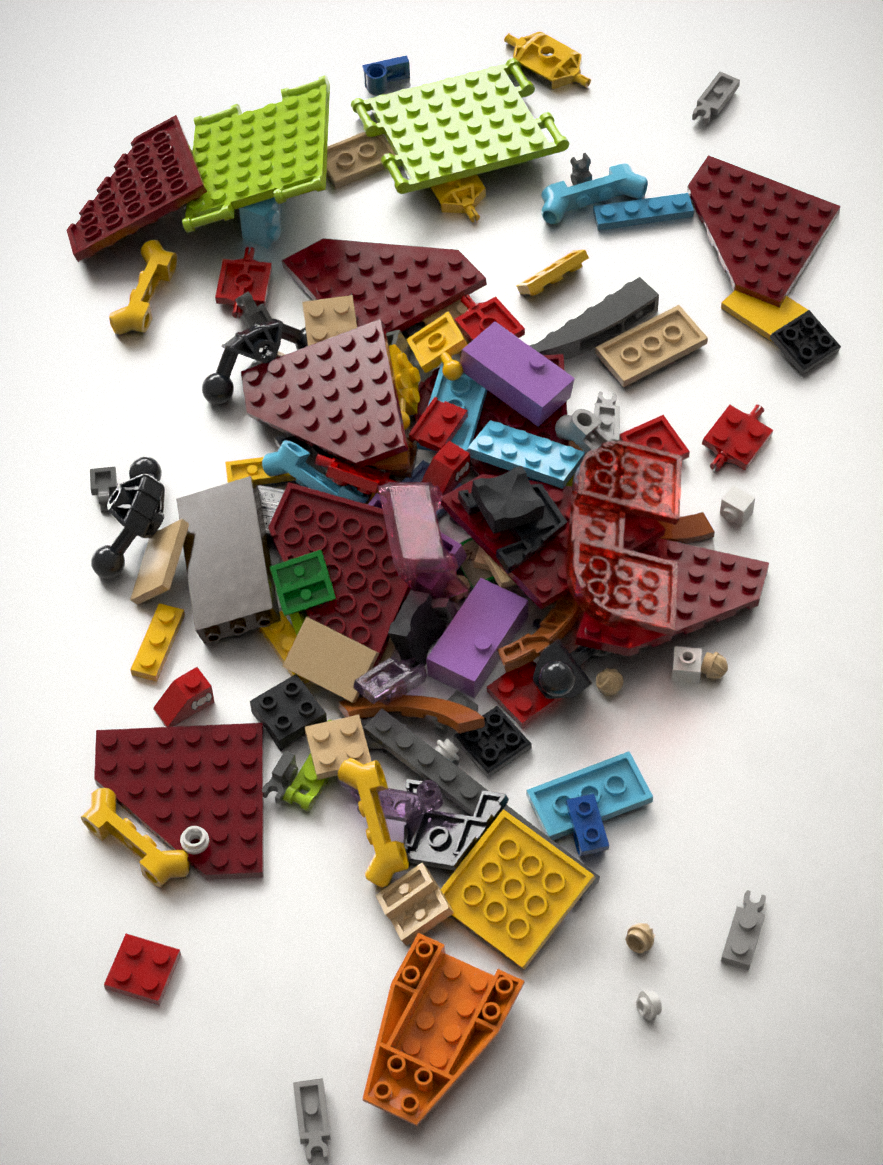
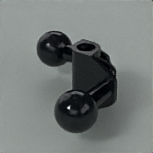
[201,318,308,405]
[91,456,165,579]
[532,639,611,699]

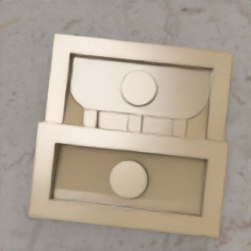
[375,862,454,946]

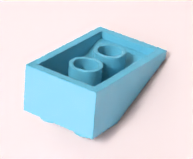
[239,197,282,249]

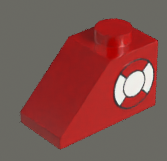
[417,441,470,506]
[153,667,215,727]

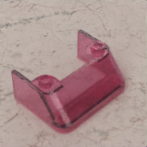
[379,482,468,599]

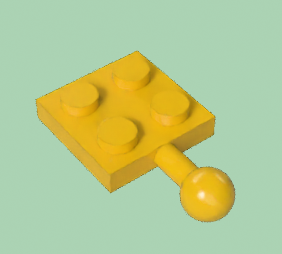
[406,312,468,381]
[389,344,421,430]

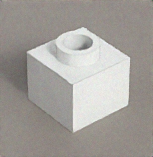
[720,485,755,527]
[672,646,702,683]

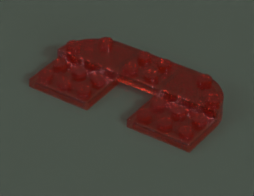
[566,441,682,635]

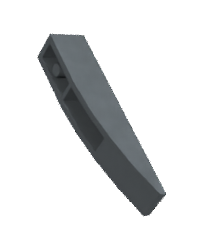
[530,277,659,360]

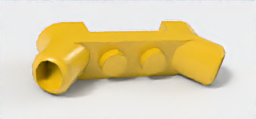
[109,240,177,335]
[338,758,409,888]
[81,788,189,888]

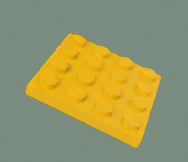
[441,809,595,970]

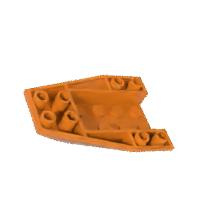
[362,933,525,1126]

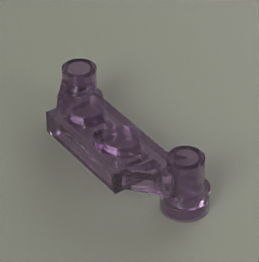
[338,779,443,823]

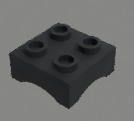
[471,466,545,534]
[388,590,446,670]
[250,674,327,751]

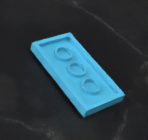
[417,363,488,452]
[467,420,585,489]
[526,751,653,840]

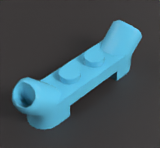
[541,163,648,224]
[262,440,369,504]

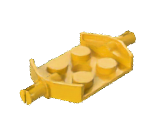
[504,31,591,90]
[430,175,486,223]

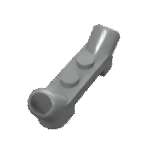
[555,409,655,506]

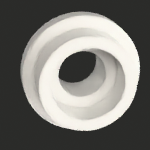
[435,739,460,762]
[180,826,209,854]
[636,990,662,1020]

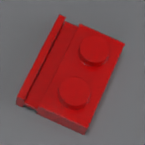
[409,397,468,452]

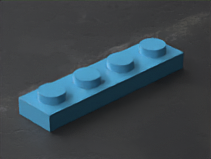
[593,192,694,231]

